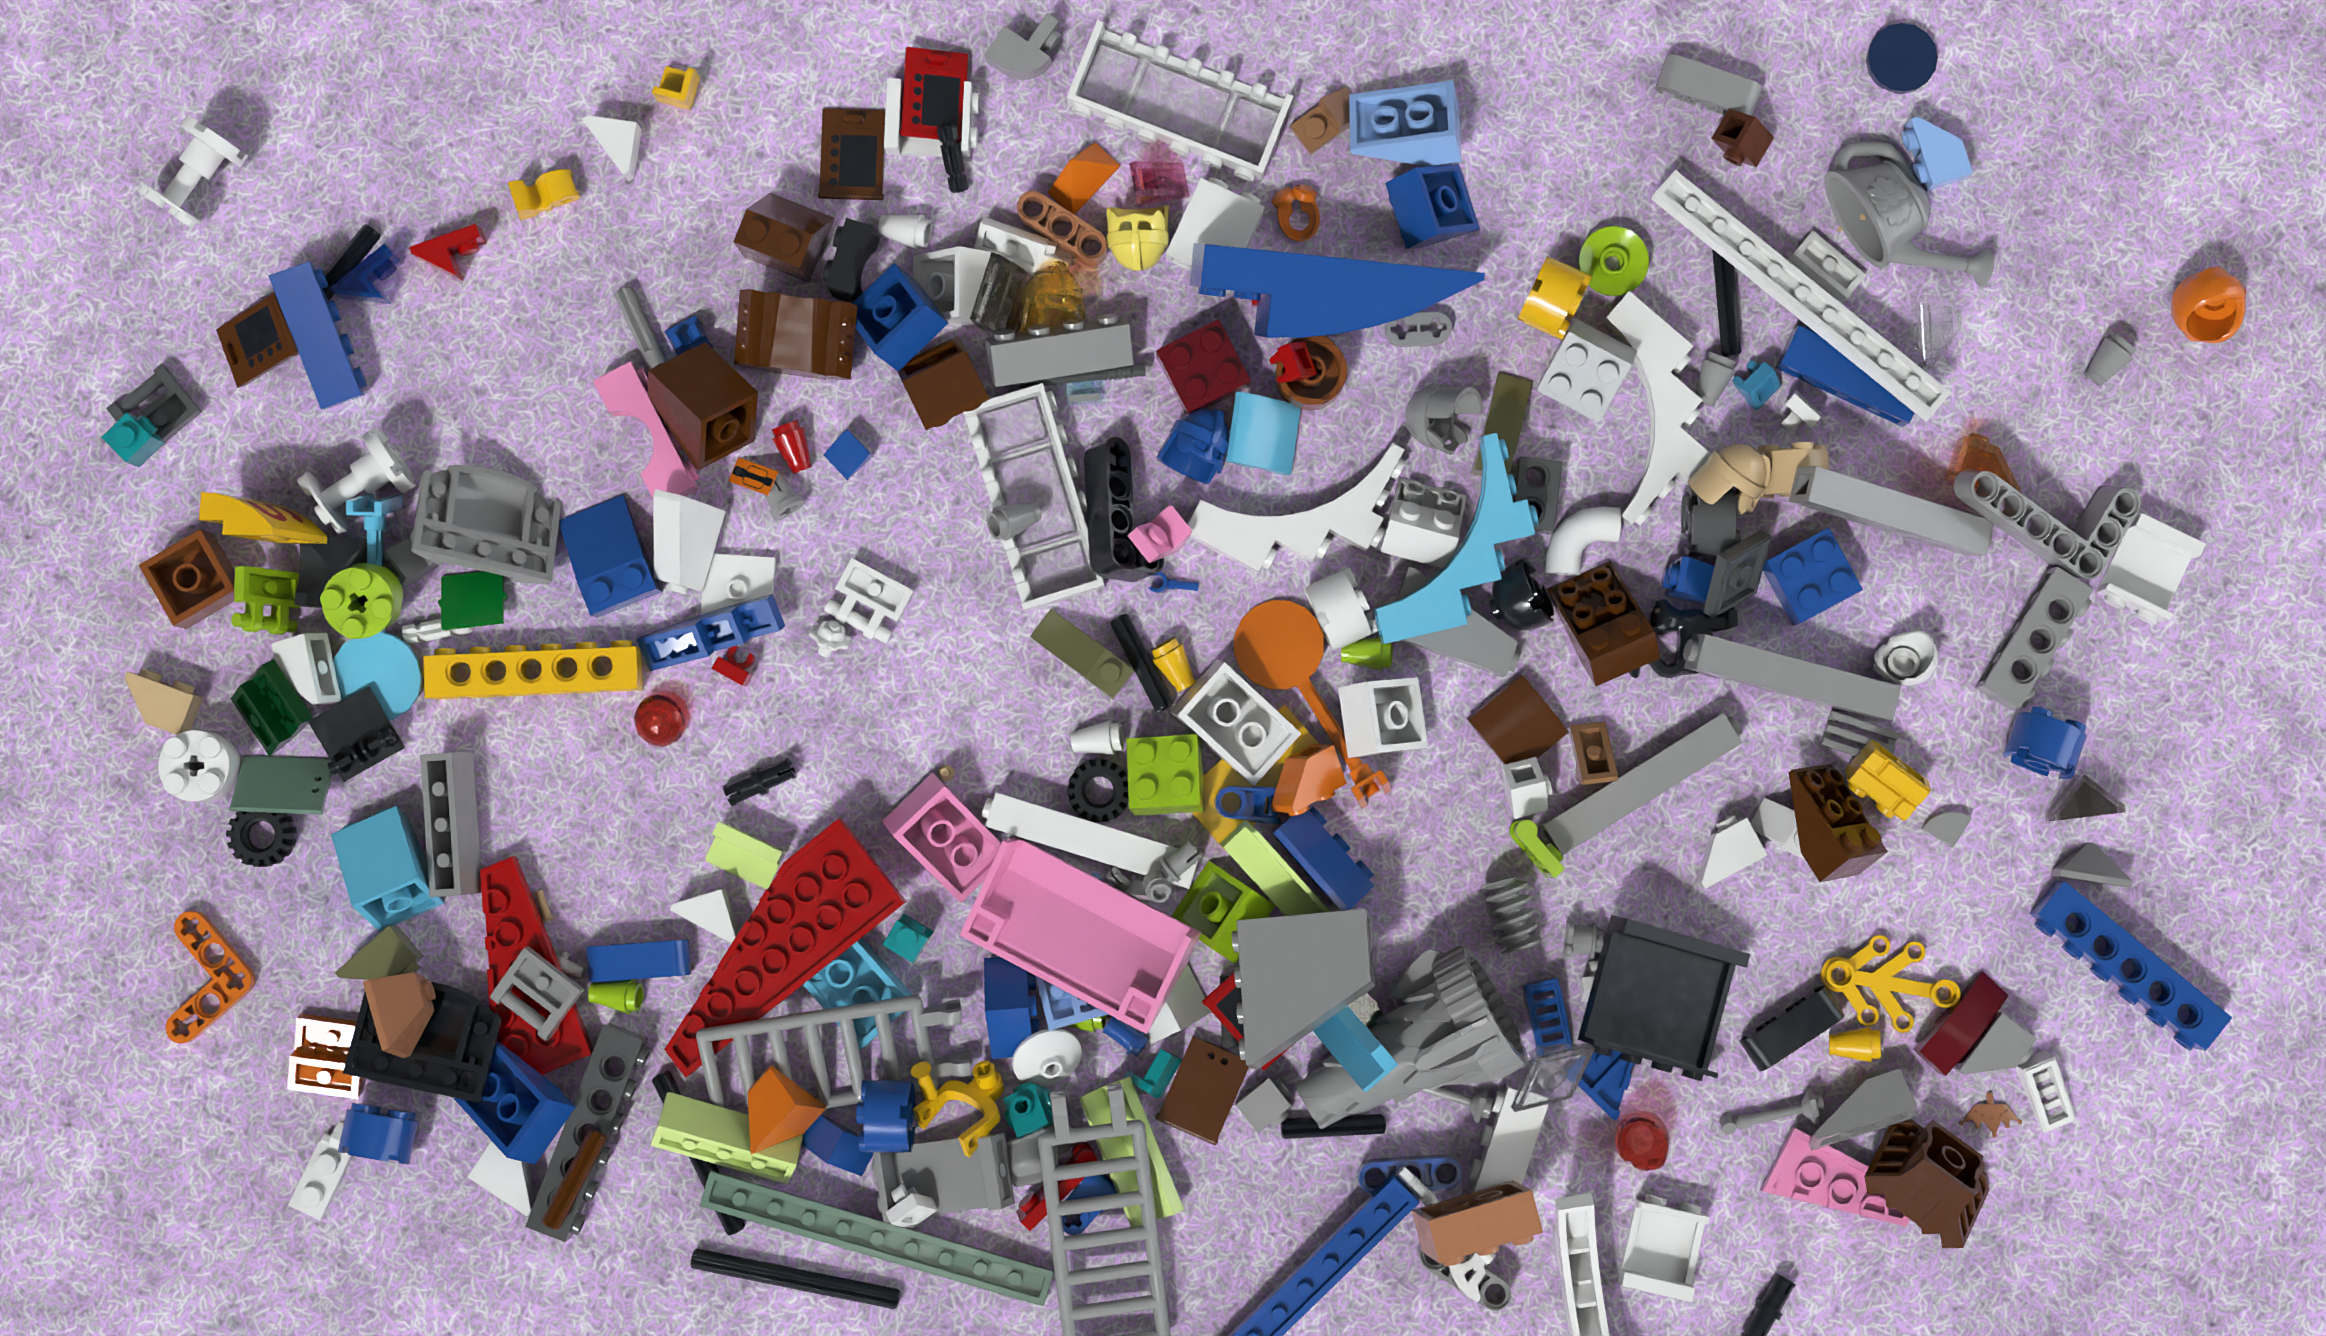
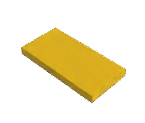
[1191,704,1319,850]

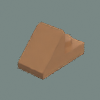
[1290,87,1351,156]
[1570,721,1618,785]

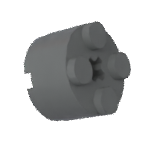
[1681,485,1741,556]

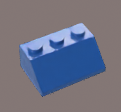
[1271,806,1375,911]

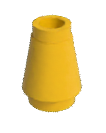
[1151,637,1196,692]
[1829,1027,1881,1062]

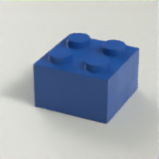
[852,263,949,371]
[1763,528,1863,626]

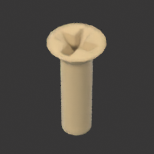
[534,890,556,923]

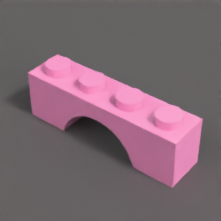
[593,361,700,498]

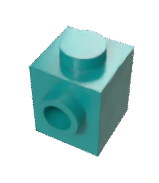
[101,412,165,467]

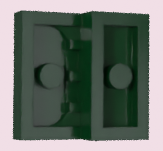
[230,659,313,756]

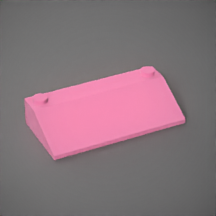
[960,836,1202,1034]

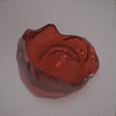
[1614,1111,1670,1171]

